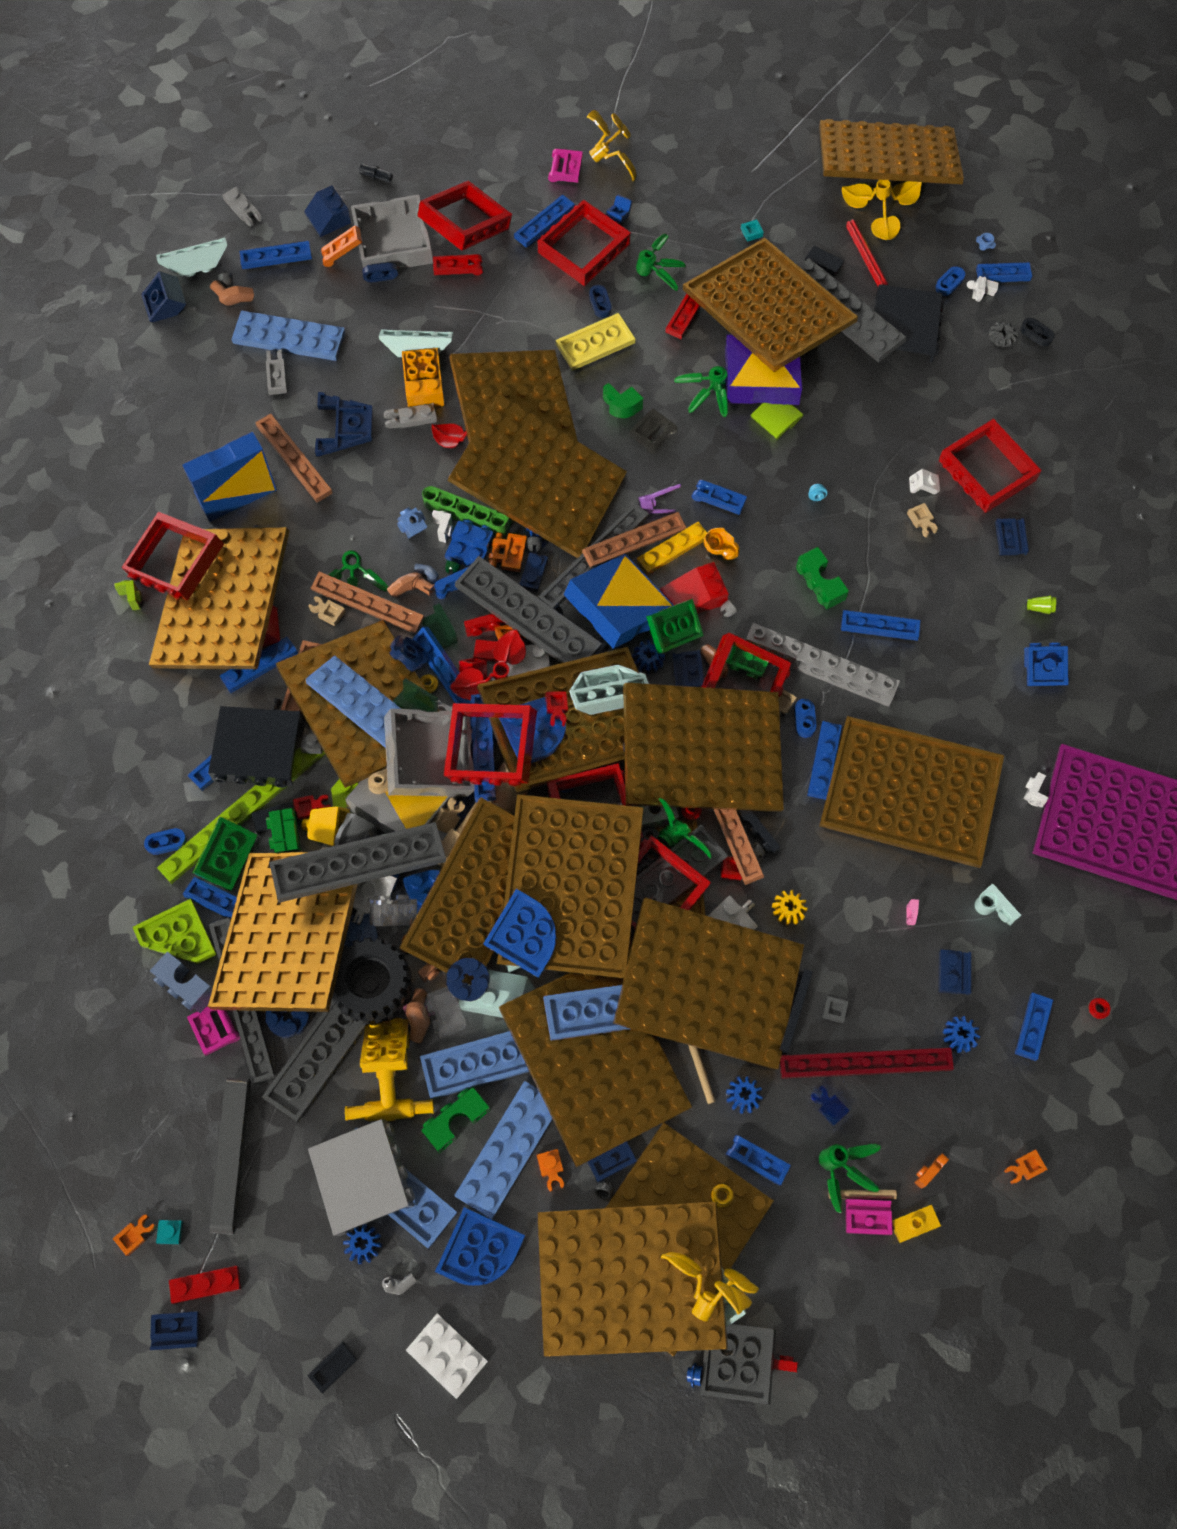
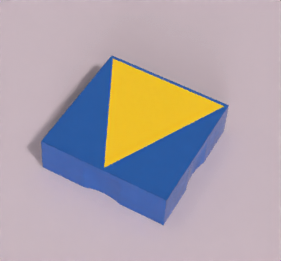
[182,432,277,522]
[564,554,673,649]

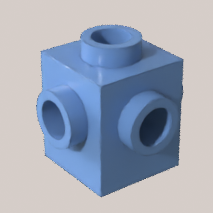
[397,507,427,538]

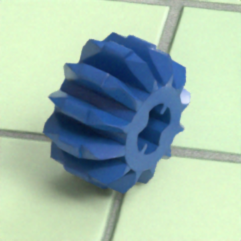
[632,640,665,674]
[942,1016,980,1053]
[726,1076,763,1114]
[343,1224,382,1264]

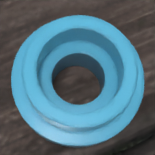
[808,484,827,501]

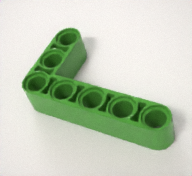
[422,486,514,536]

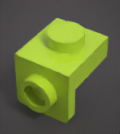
[114,580,143,610]

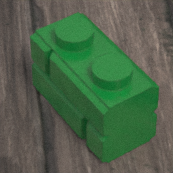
[266,808,301,853]

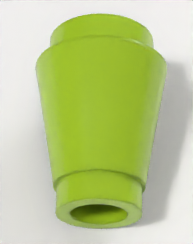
[1027,595,1056,614]

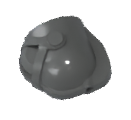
[335,813,378,846]

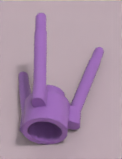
[638,484,681,514]

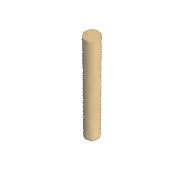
[688,1045,716,1104]
[829,1190,897,1199]

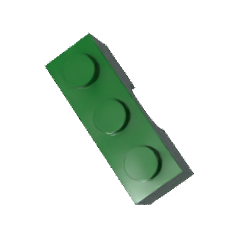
[796,547,849,610]
[421,1087,490,1154]

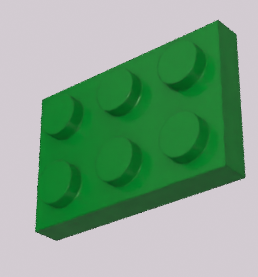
[646,599,704,654]
[192,817,257,891]

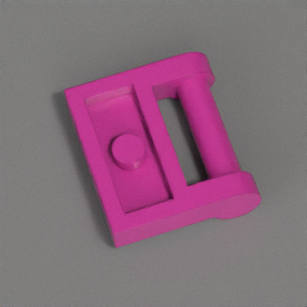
[548,149,583,183]
[187,1006,240,1056]

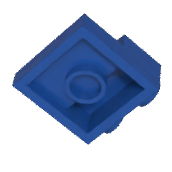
[445,520,494,566]
[1024,643,1068,686]

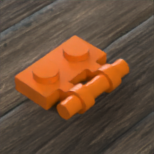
[488,533,527,572]

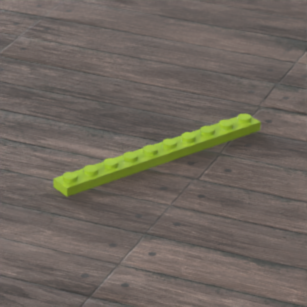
[157,747,325,884]

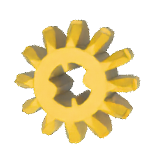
[772,890,808,926]

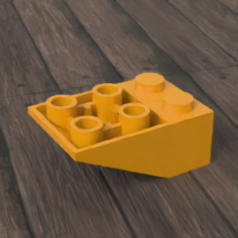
[402,348,444,407]

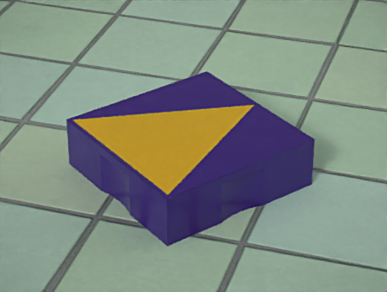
[725,335,802,405]

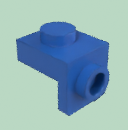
[606,194,632,223]

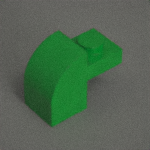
[603,383,644,418]

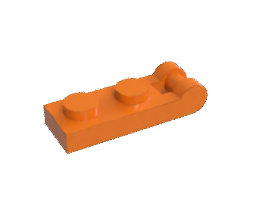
[321,225,362,267]

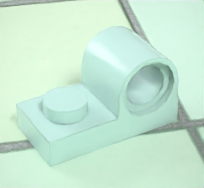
[974,884,1021,925]

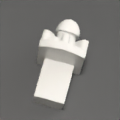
[967,276,998,302]

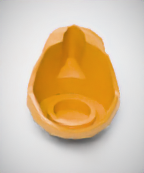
[704,528,739,560]

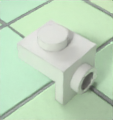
[909,469,940,494]
[432,510,453,543]
[1023,772,1049,808]

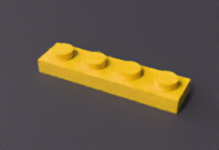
[636,522,707,576]

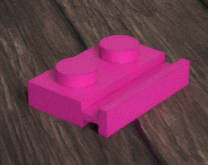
[845,1199,892,1235]

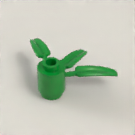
[636,233,686,291]
[674,366,728,417]
[328,550,388,591]
[657,798,712,858]
[819,1144,881,1213]

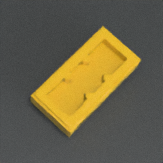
[892,1205,941,1243]

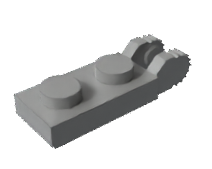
[222,187,263,227]
[266,349,287,395]
[384,403,437,429]

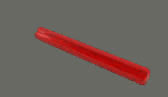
[846,220,888,286]

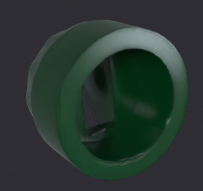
[445,560,461,574]

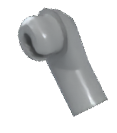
[382,1272,417,1295]

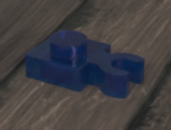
[810,1086,849,1126]

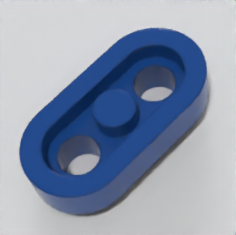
[935,267,965,296]
[794,699,816,738]
[144,828,187,855]

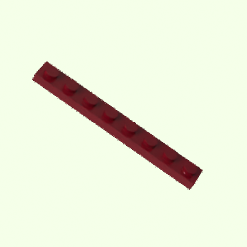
[779,1048,954,1079]

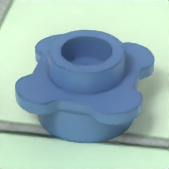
[976,233,996,251]

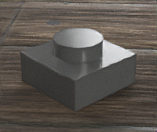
[822,996,848,1023]

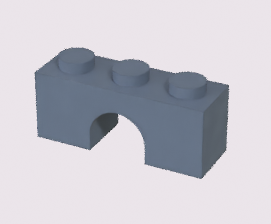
[150,951,213,1013]

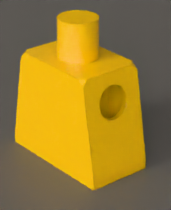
[301,806,350,846]

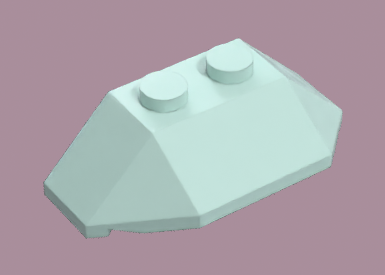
[156,237,227,277]
[379,329,453,357]
[569,665,649,715]
[457,970,535,1018]

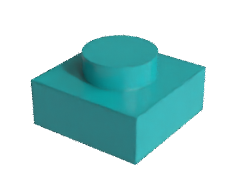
[741,219,764,242]
[156,1220,183,1245]

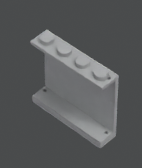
[308,1119,415,1236]

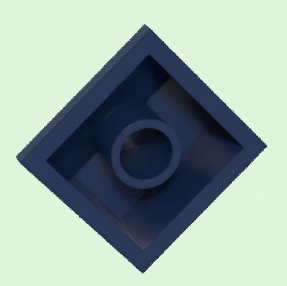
[304,185,351,237]
[141,271,186,322]

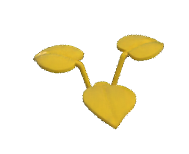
[587,110,636,181]
[842,180,922,240]
[660,1252,759,1322]

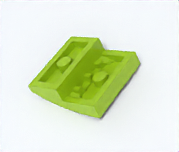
[750,403,804,440]

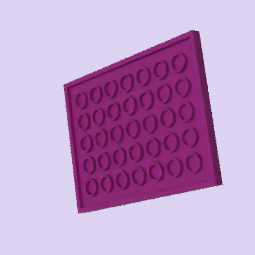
[1032,744,1177,900]

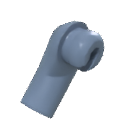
[414,563,438,584]

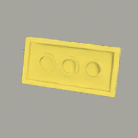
[556,313,635,371]

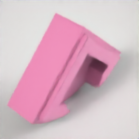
[906,899,919,925]

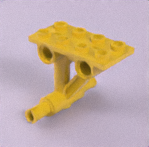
[345,1018,434,1122]

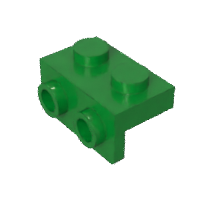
[726,645,769,679]

